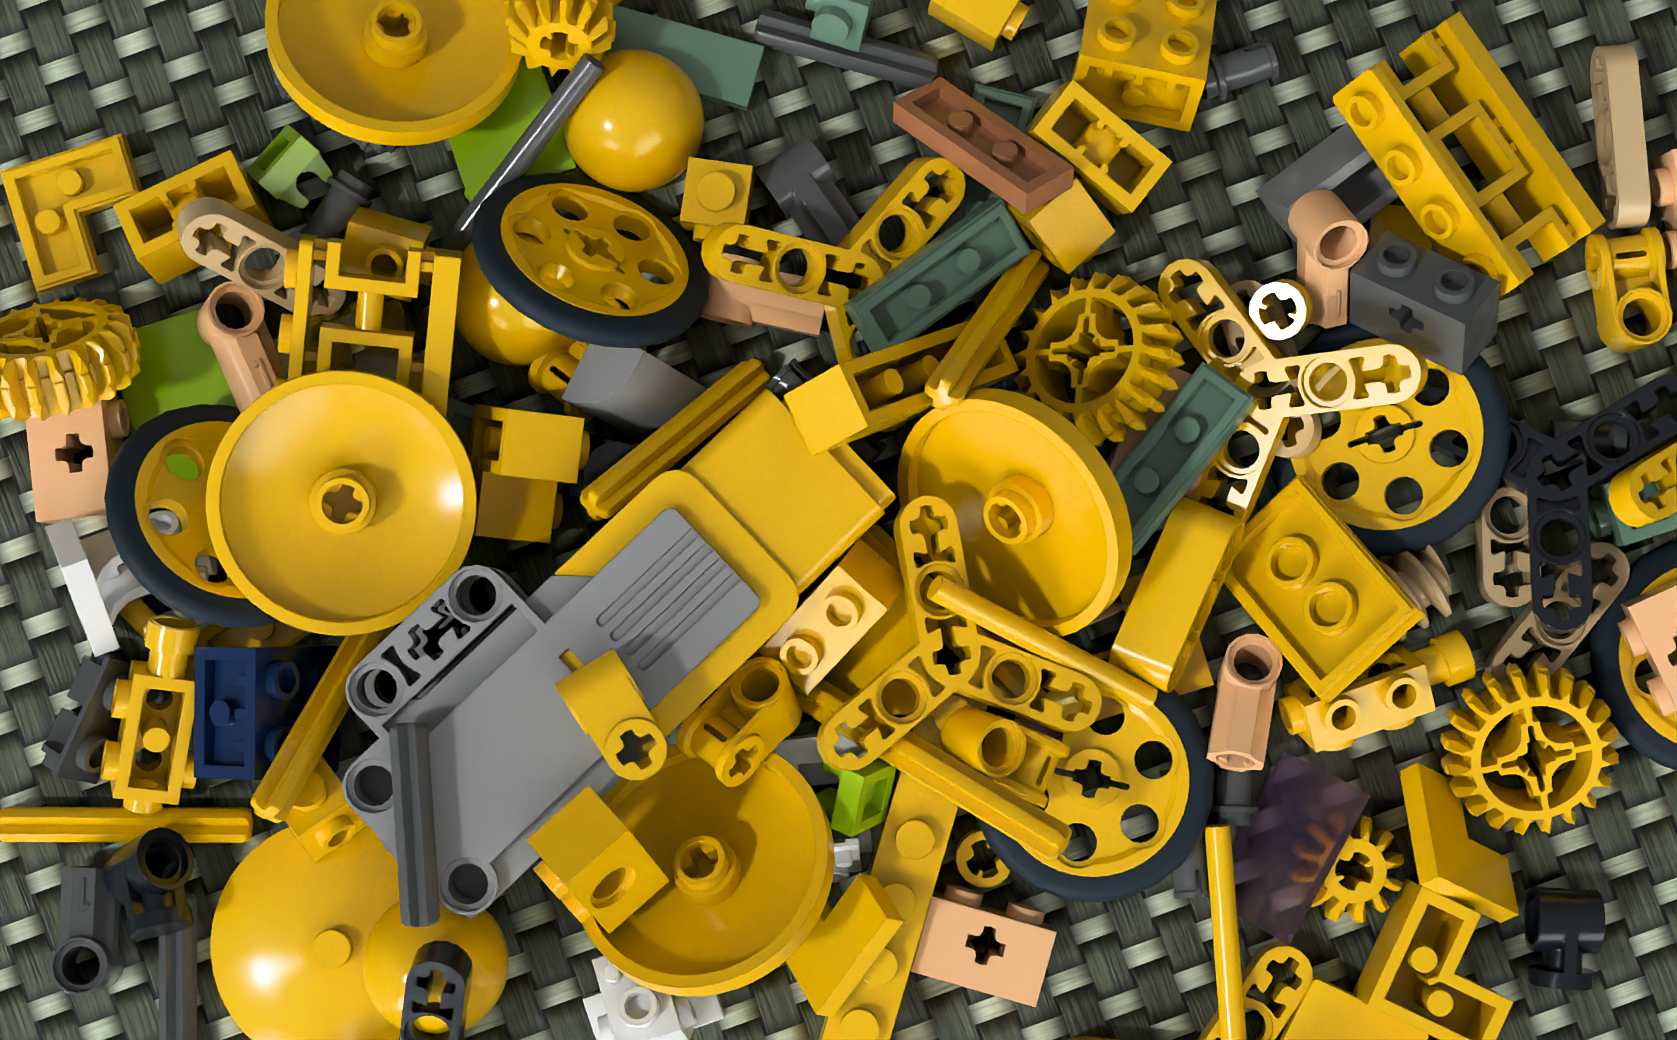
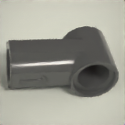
[754,135,860,271]
[50,866,125,996]

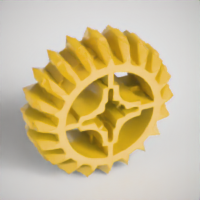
[1013,272,1185,447]
[0,297,141,422]
[1440,661,1619,836]

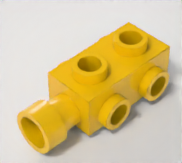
[100,616,201,814]
[1278,630,1476,753]

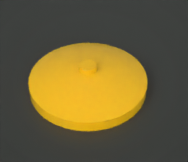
[265,0,523,146]
[206,369,477,636]
[897,388,1133,637]
[582,744,835,997]
[210,826,400,1040]

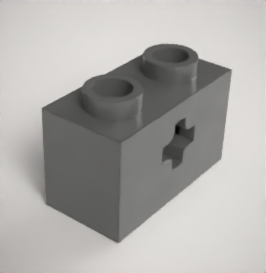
[1349,230,1501,376]

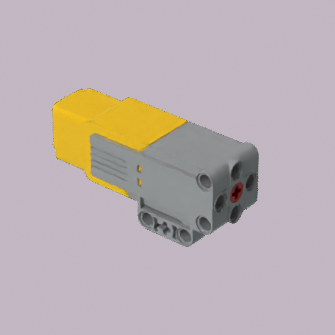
[341,388,896,918]

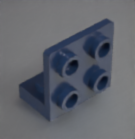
[194,646,341,780]

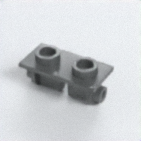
[41,651,131,784]

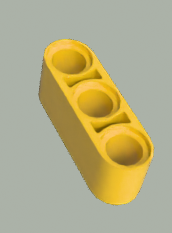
[1109,496,1245,693]

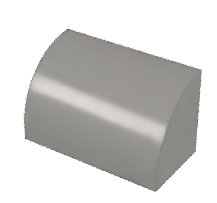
[1256,123,1399,243]
[561,343,707,440]

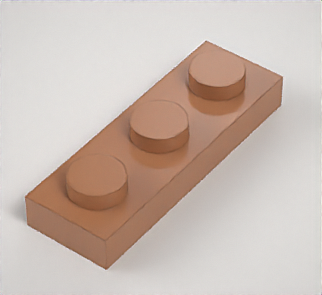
[893,76,1074,215]

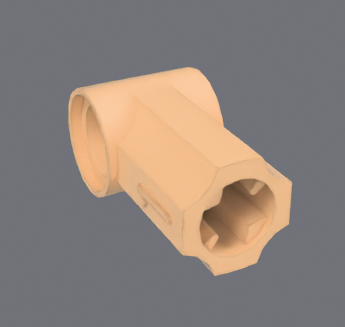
[1288,189,1368,329]
[700,253,825,338]
[196,281,288,413]
[1206,634,1283,772]

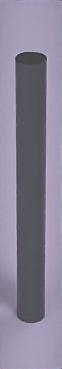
[436,53,605,252]

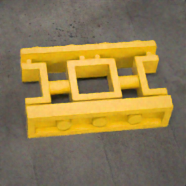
[1333,11,1606,298]
[275,234,462,417]

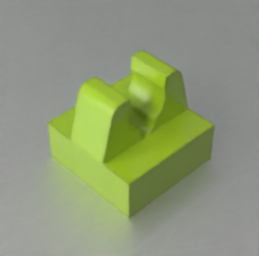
[246,124,332,208]
[816,754,896,837]

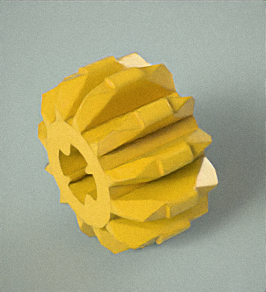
[505,0,616,77]
[1293,813,1404,923]

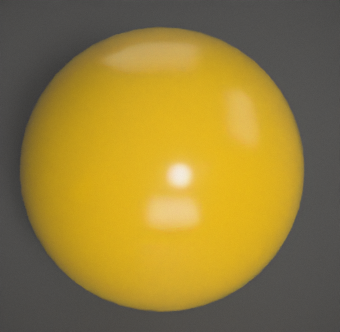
[562,49,704,192]
[455,233,574,367]
[362,901,509,1034]

